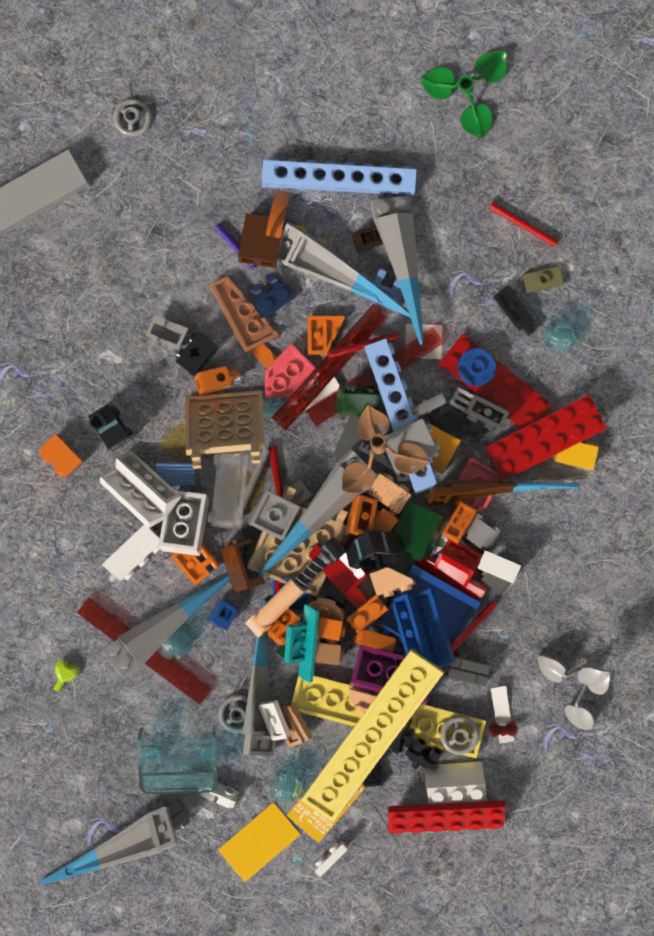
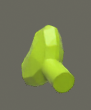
[53,659,80,692]

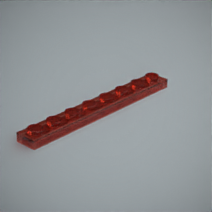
[271,304,387,431]
[306,328,444,427]
[77,597,212,705]

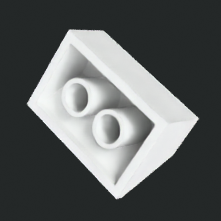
[102,524,160,581]
[425,761,487,804]

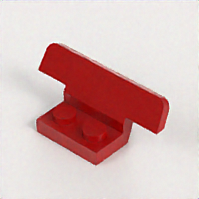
[309,539,373,607]
[415,539,487,600]

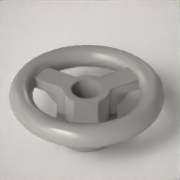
[114,99,151,136]
[219,695,248,733]
[440,716,479,755]

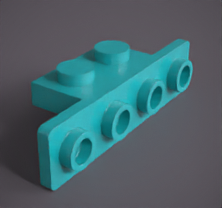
[284,604,319,683]

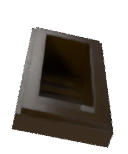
[352,226,384,253]

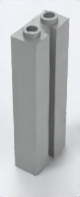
[0,150,89,237]

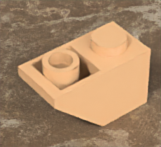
[370,567,416,599]

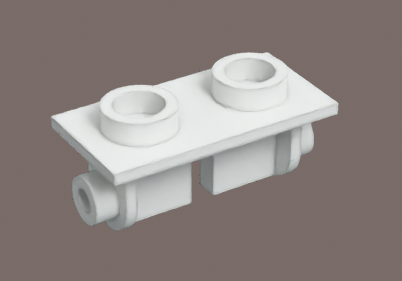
[198,777,239,808]

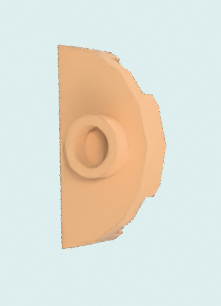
[309,598,345,620]
[349,688,377,712]

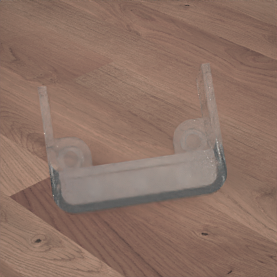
[208,451,251,530]

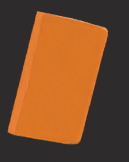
[352,630,396,653]

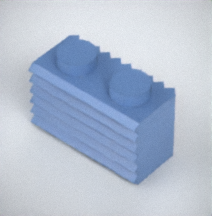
[156,463,196,490]

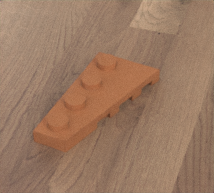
[210,276,279,353]

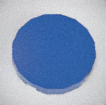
[457,348,496,387]

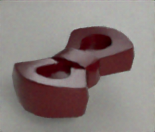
[488,721,518,737]

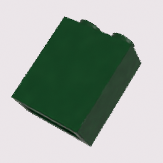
[394,501,446,562]

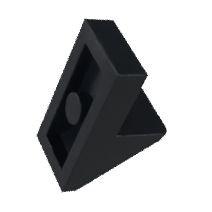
[238,526,262,558]

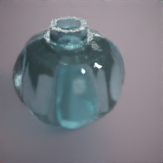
[542,318,579,355]
[158,626,192,661]
[268,767,305,804]

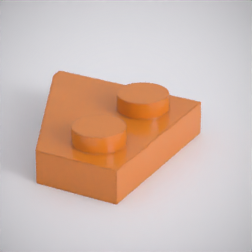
[307,316,344,355]

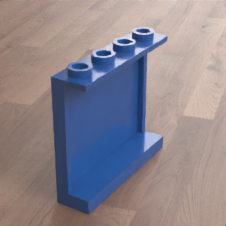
[379,564,480,644]

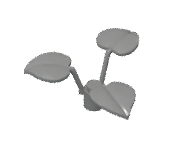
[537,654,611,730]

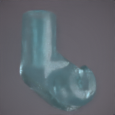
[263,398,284,419]

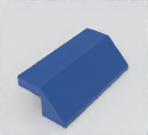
[391,588,455,668]

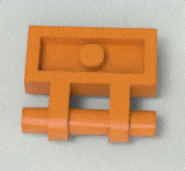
[171,541,220,586]
[267,608,301,645]

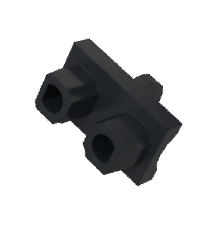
[389,719,418,753]
[405,737,442,772]

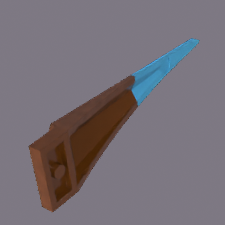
[426,480,580,506]

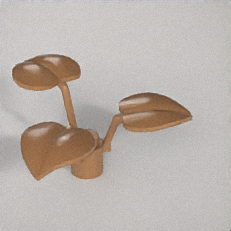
[342,405,429,494]

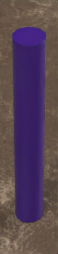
[214,223,257,270]

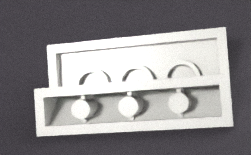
[100,451,181,528]

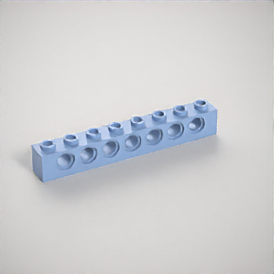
[262,158,416,196]
[364,339,439,494]

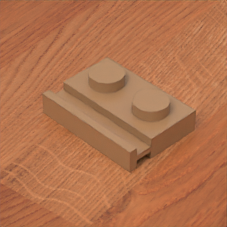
[281,703,313,748]

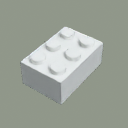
[158,490,209,556]

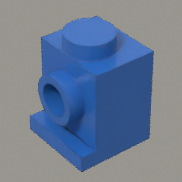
[206,599,238,630]

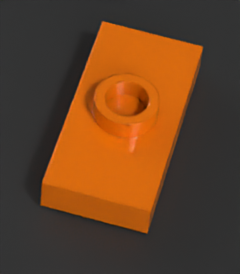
[442,501,478,544]

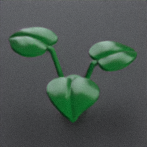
[420,51,507,138]

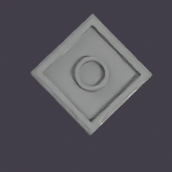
[248,489,301,541]

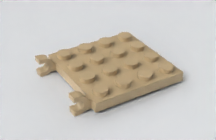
[186,390,265,469]
[246,485,348,597]

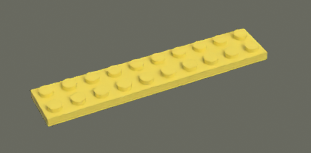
[301,649,444,822]
[291,675,486,759]

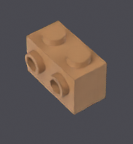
[316,639,344,665]

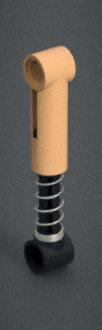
[245,536,347,638]

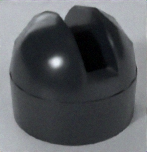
[89,413,107,429]

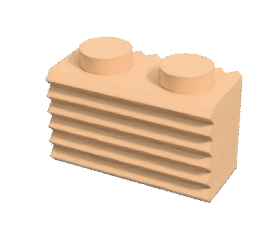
[366,473,411,514]

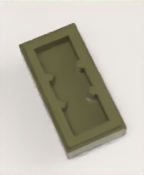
[522,266,564,294]

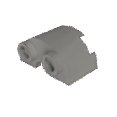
[145,314,189,354]
[463,513,501,552]

